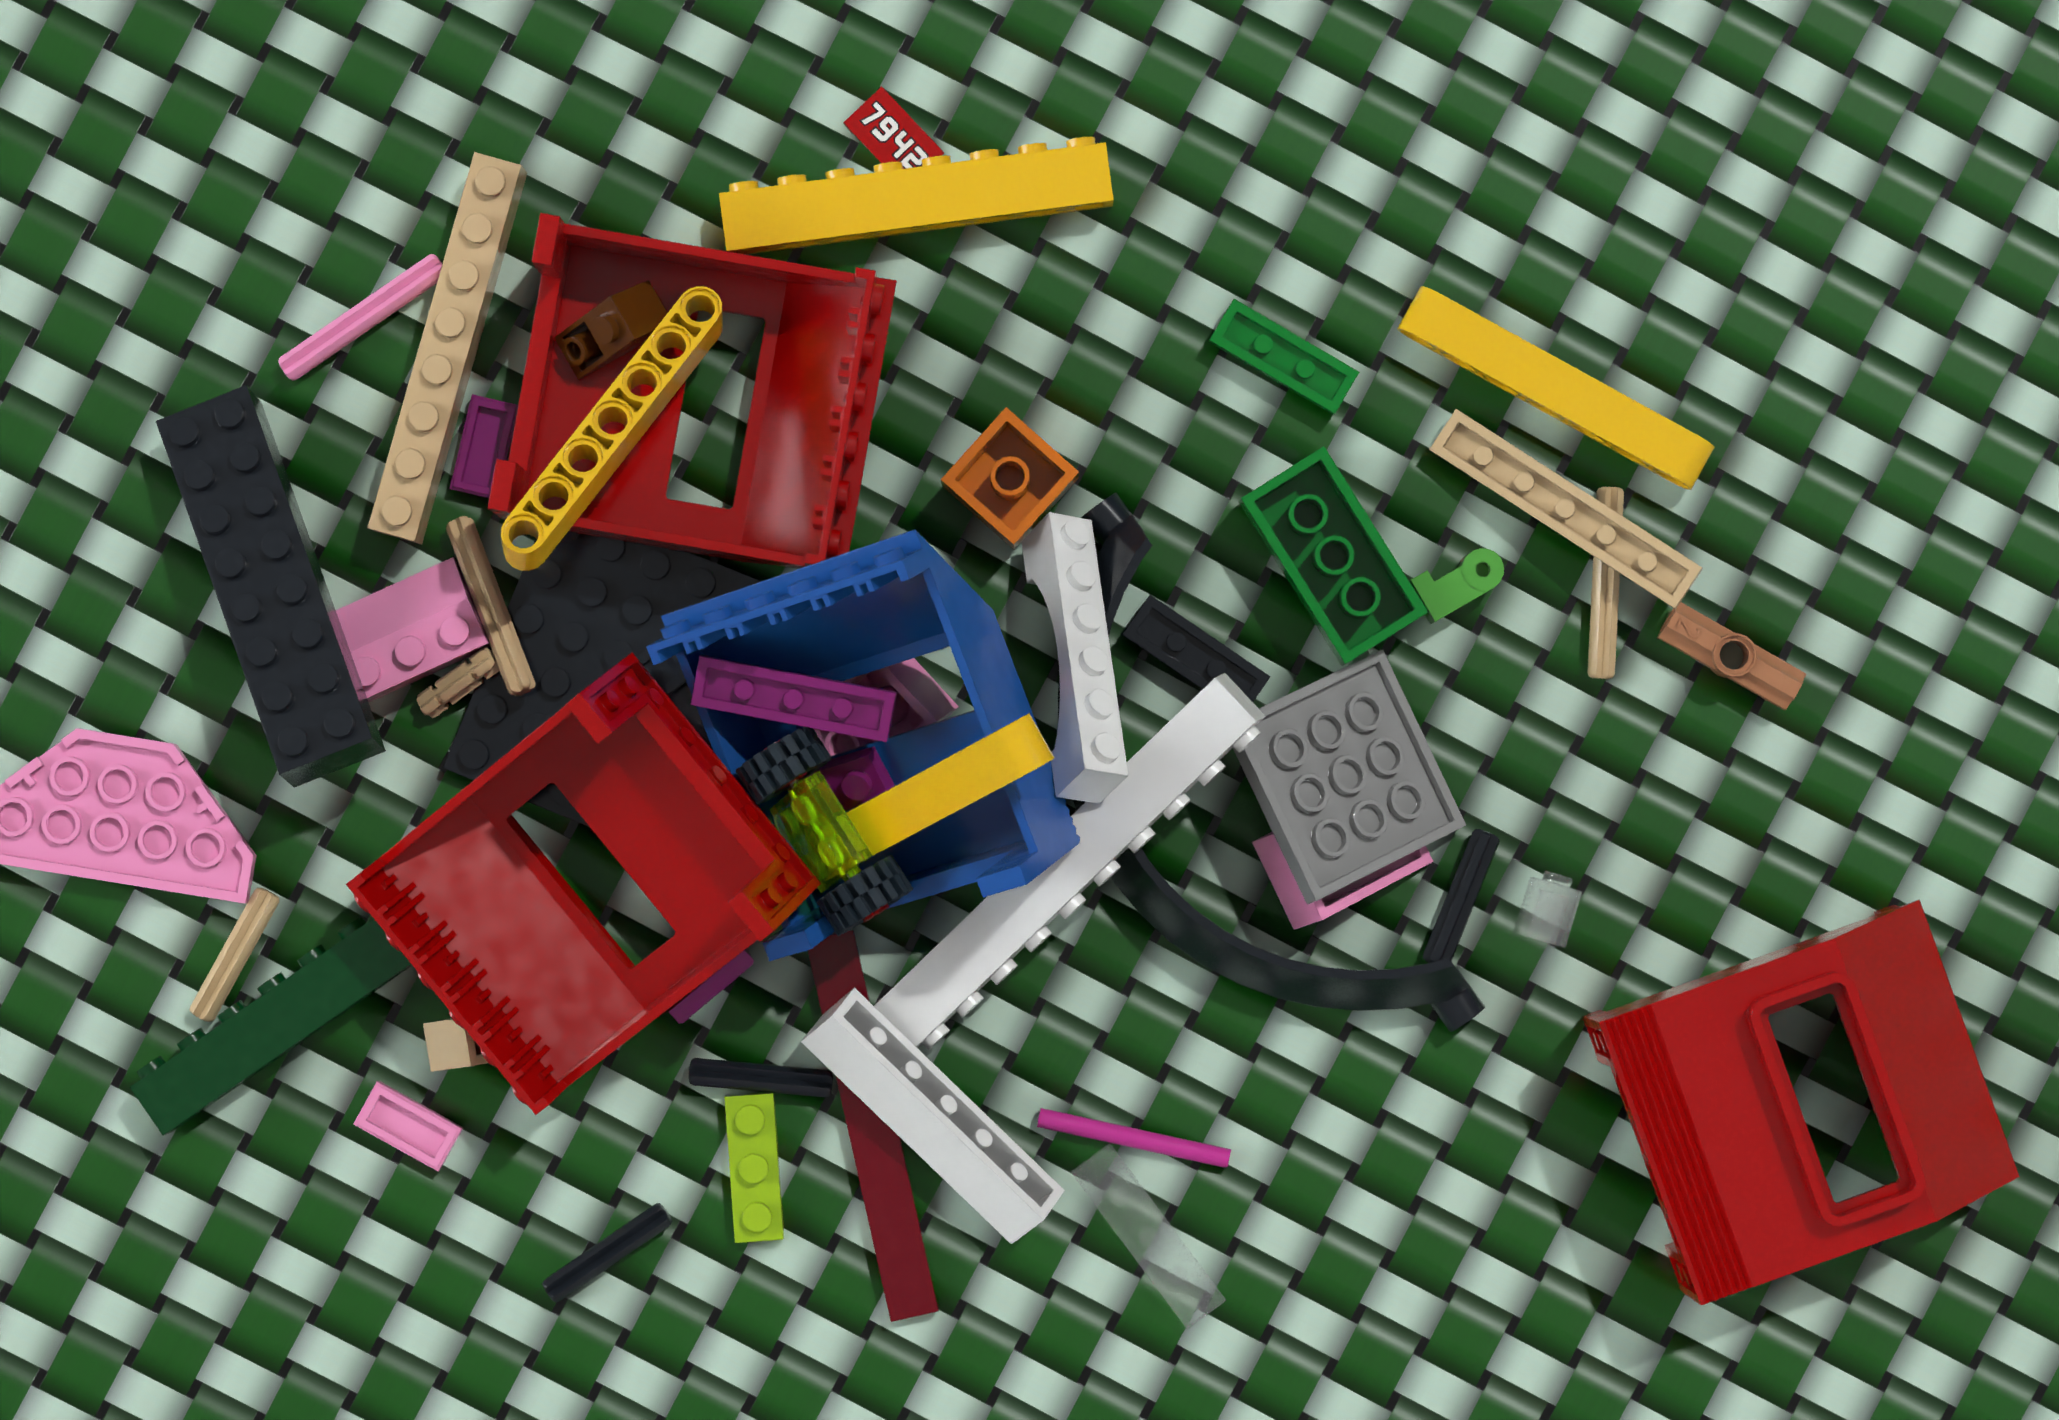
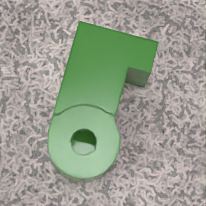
[1409,548,1504,624]

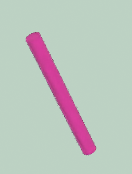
[1037,1108,1231,1168]

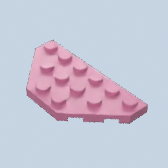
[0,728,257,904]

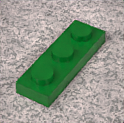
[1209,299,1360,415]

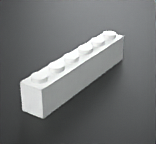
[801,987,1065,1244]

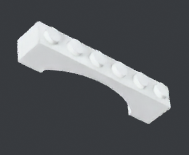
[1021,512,1128,804]

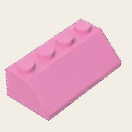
[336,557,491,703]

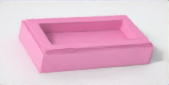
[353,1081,463,1171]

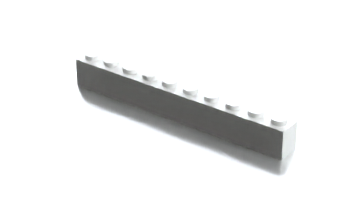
[874,673,1266,1050]

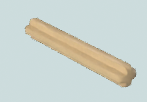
[1587,487,1624,679]
[446,516,536,696]

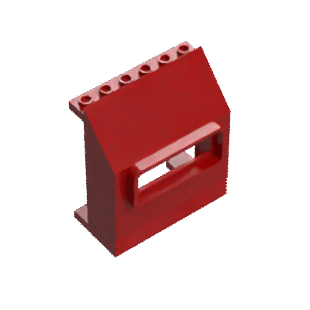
[488,213,897,568]
[346,652,821,1115]
[1582,899,2020,1305]

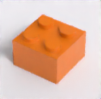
[941,407,1079,550]

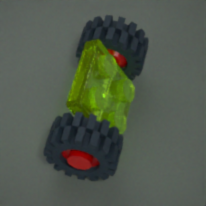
[735,727,913,936]

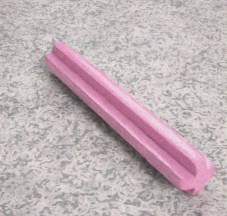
[278,254,443,381]

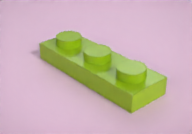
[724,1093,784,1243]

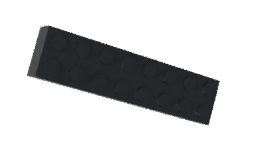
[156,385,386,788]

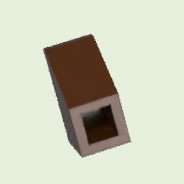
[554,280,667,380]

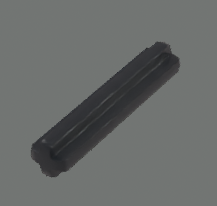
[1423,829,1500,963]
[688,1058,833,1098]
[542,1203,672,1302]

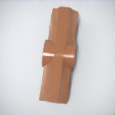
[1657,602,1806,710]

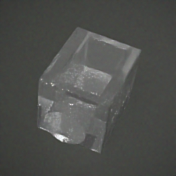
[1513,871,1582,948]

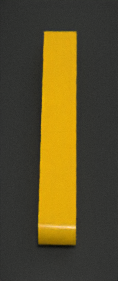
[501,286,723,571]
[1397,286,1715,490]
[810,713,1055,876]

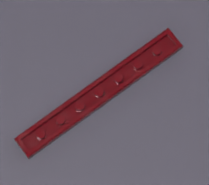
[808,930,939,1322]

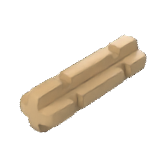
[416,647,500,718]

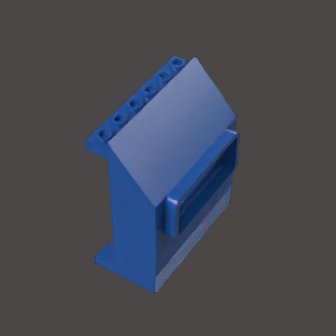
[646,530,1080,962]

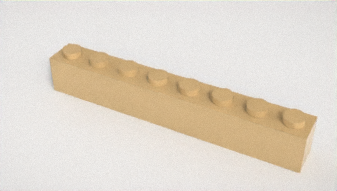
[368,152,527,545]

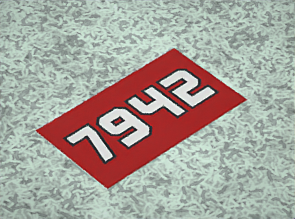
[843,86,944,169]

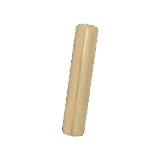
[190,888,279,1022]

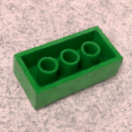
[1239,446,1428,666]

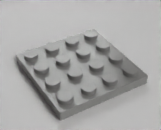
[1233,650,1466,904]

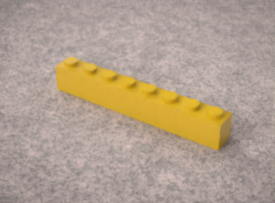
[719,137,1114,255]

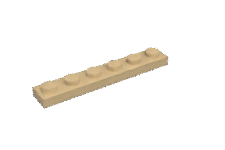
[1429,409,1703,609]

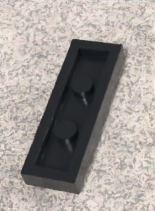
[1122,595,1271,702]

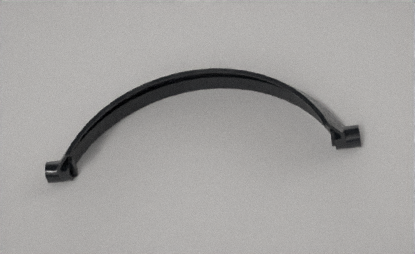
[1058,492,1485,1032]

